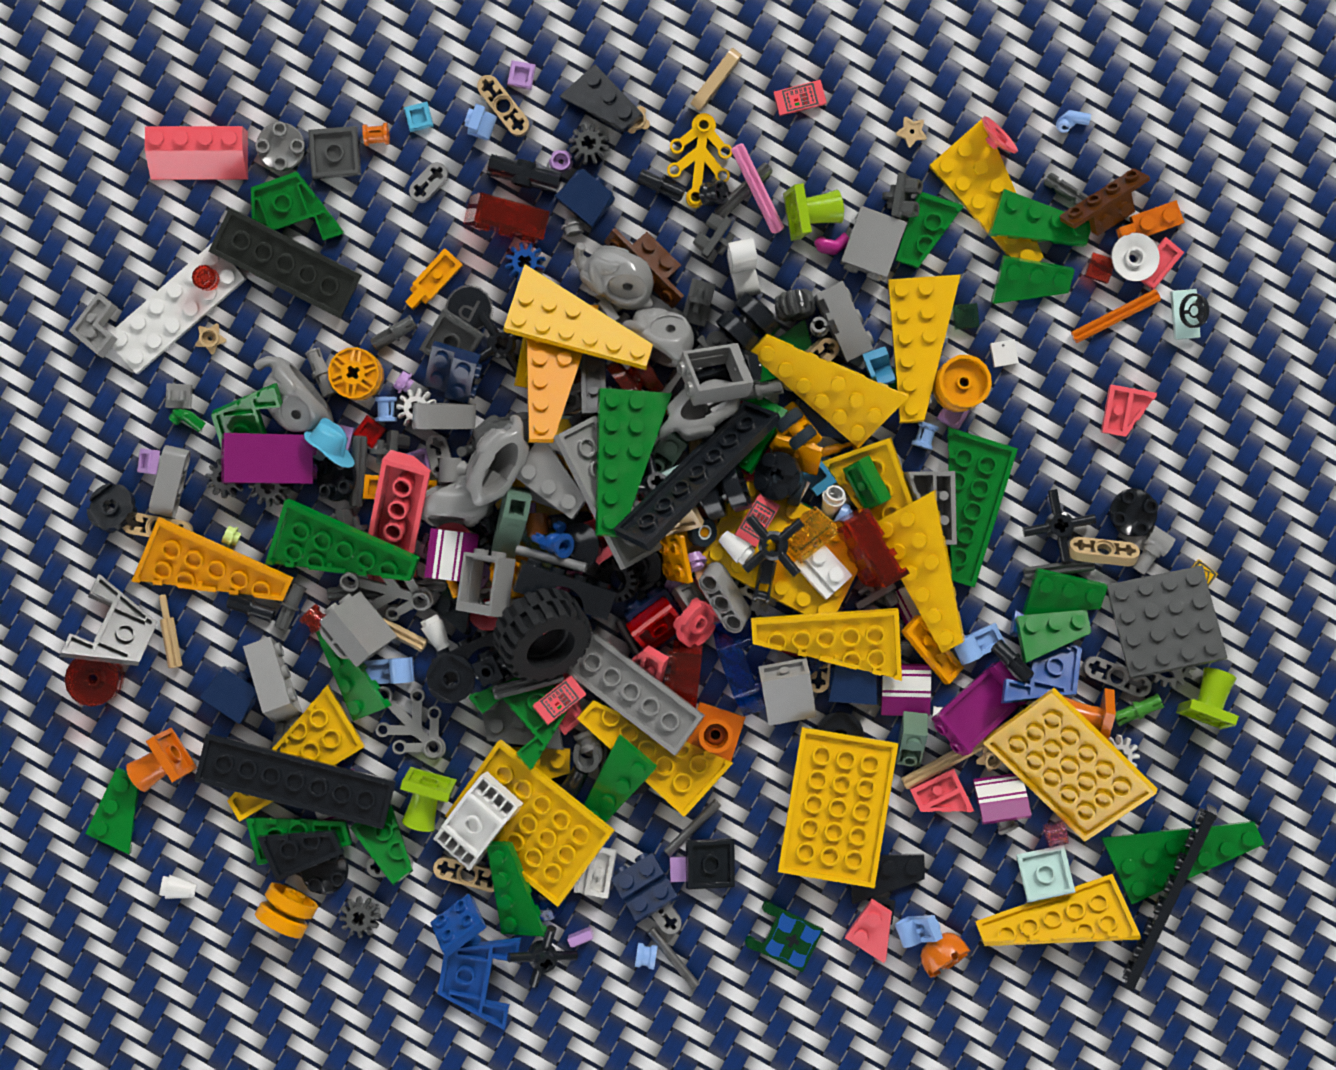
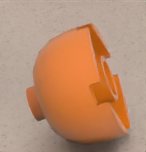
[921,932,970,978]

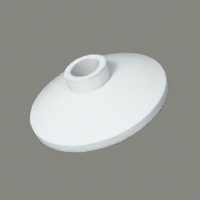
[1111,233,1160,281]

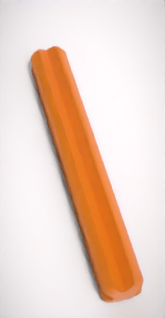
[1071,290,1161,343]

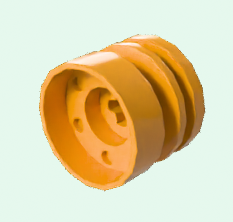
[328,347,384,401]

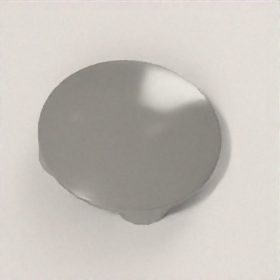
[255,121,305,171]

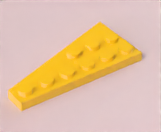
[750,334,909,449]
[751,608,902,681]
[975,874,1141,946]

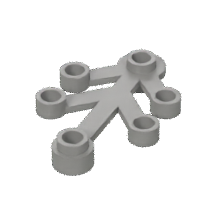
[340,572,434,621]
[375,686,446,760]

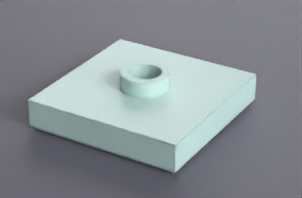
[1016,845,1076,903]

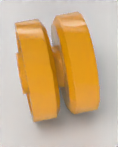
[932,355,992,413]
[255,882,319,939]

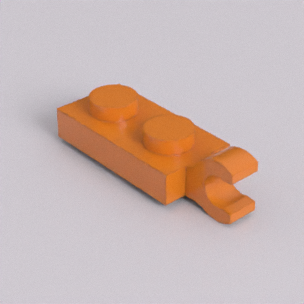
[1116,200,1185,239]

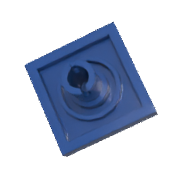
[430,894,487,957]

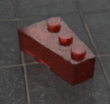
[463,192,550,244]
[835,508,910,588]
[664,638,703,708]

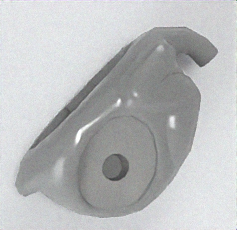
[573,242,654,310]
[618,308,694,367]
[254,356,334,433]
[657,379,740,442]
[466,415,529,507]
[421,475,502,528]

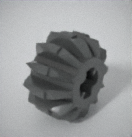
[569,124,610,166]
[775,288,816,322]
[205,459,244,499]
[248,483,291,507]
[339,896,381,938]

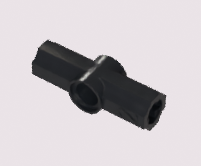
[486,154,562,194]

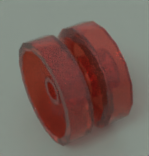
[605,361,664,392]
[64,659,125,706]

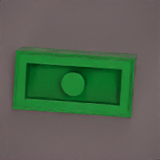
[843,456,891,512]

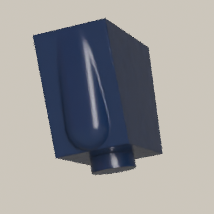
[555,169,615,230]
[827,664,878,705]
[199,666,258,724]

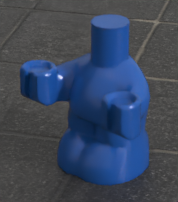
[531,521,574,558]

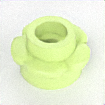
[221,525,242,548]

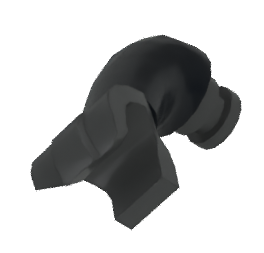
[559,744,603,799]

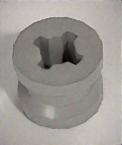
[573,729,603,754]

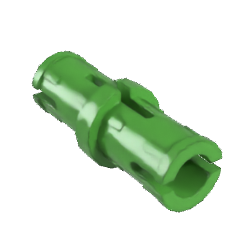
[1115,693,1164,727]

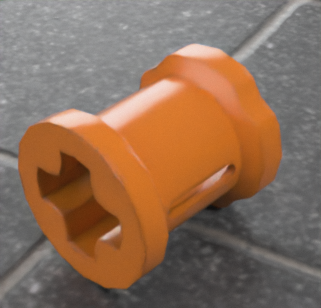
[362,123,390,147]

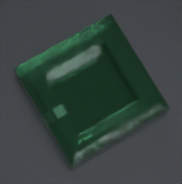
[952,303,980,330]

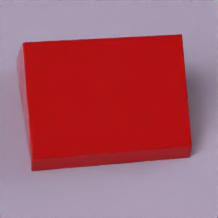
[626,595,680,649]

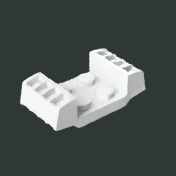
[433,771,524,871]

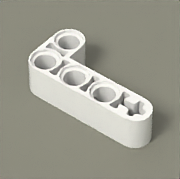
[727,237,761,299]

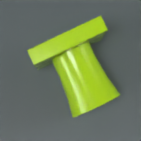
[783,183,844,241]
[1176,667,1239,729]
[400,767,457,832]

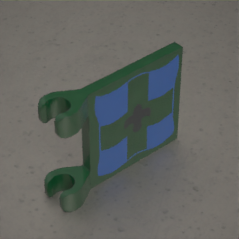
[745,901,824,972]

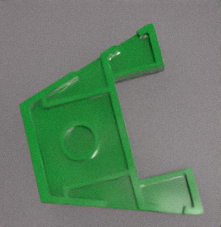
[251,171,344,241]
[211,383,283,446]
[468,677,569,770]

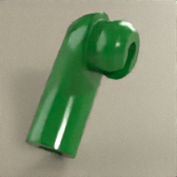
[169,408,206,432]

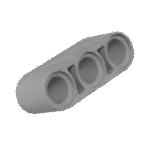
[412,403,476,429]
[149,445,191,519]
[699,562,751,633]

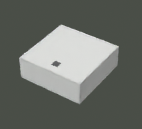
[990,339,1019,368]

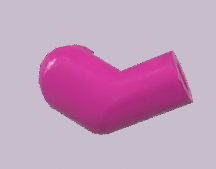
[814,232,849,255]

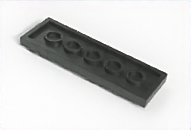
[208,208,362,318]

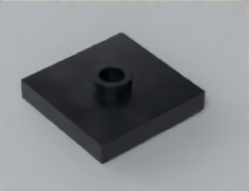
[686,838,735,890]

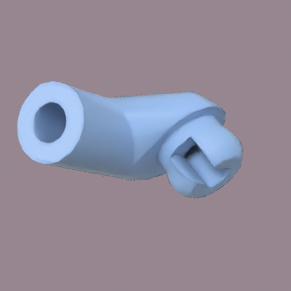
[1056,110,1091,133]

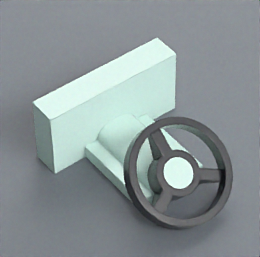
[1170,289,1210,340]

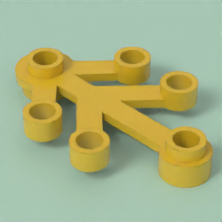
[667,113,732,208]

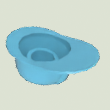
[304,418,355,468]

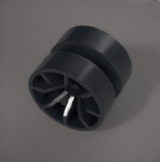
[716,292,781,351]
[700,464,752,521]

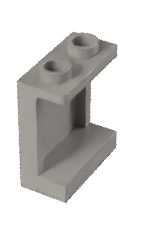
[840,206,907,282]
[758,658,816,726]

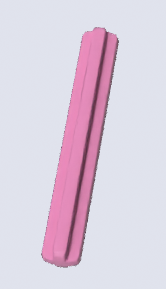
[731,144,784,234]

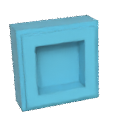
[404,102,434,132]

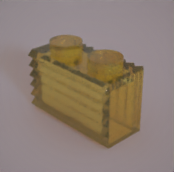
[783,506,838,564]

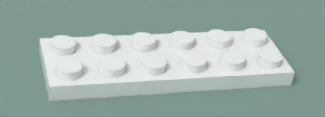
[110,242,247,374]

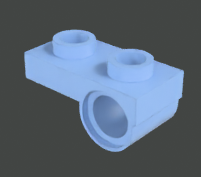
[465,104,497,140]
[953,622,1005,665]
[364,657,415,684]
[895,915,943,948]

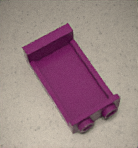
[221,433,317,485]
[931,660,1028,756]

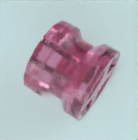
[1043,820,1069,848]

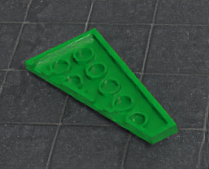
[595,388,672,537]
[947,427,1018,588]
[265,498,420,581]
[1100,821,1264,904]

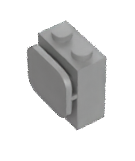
[319,591,397,667]

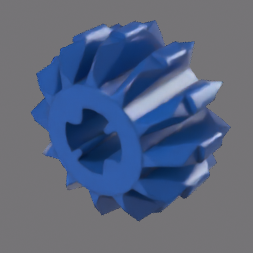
[505,242,546,282]

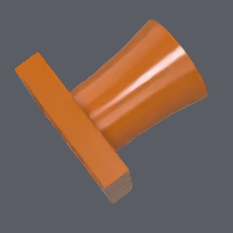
[1064,688,1116,741]
[687,701,746,761]
[126,727,198,792]

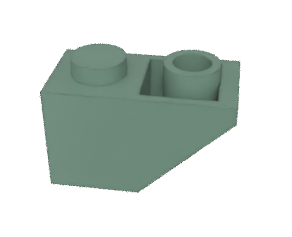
[896,711,928,767]

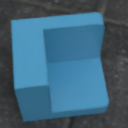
[862,346,896,385]
[803,461,837,496]

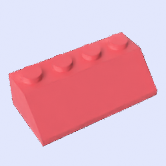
[145,126,248,180]
[368,450,431,554]

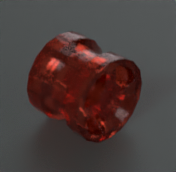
[192,265,220,291]
[299,604,326,634]

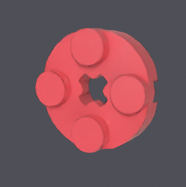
[673,598,718,647]

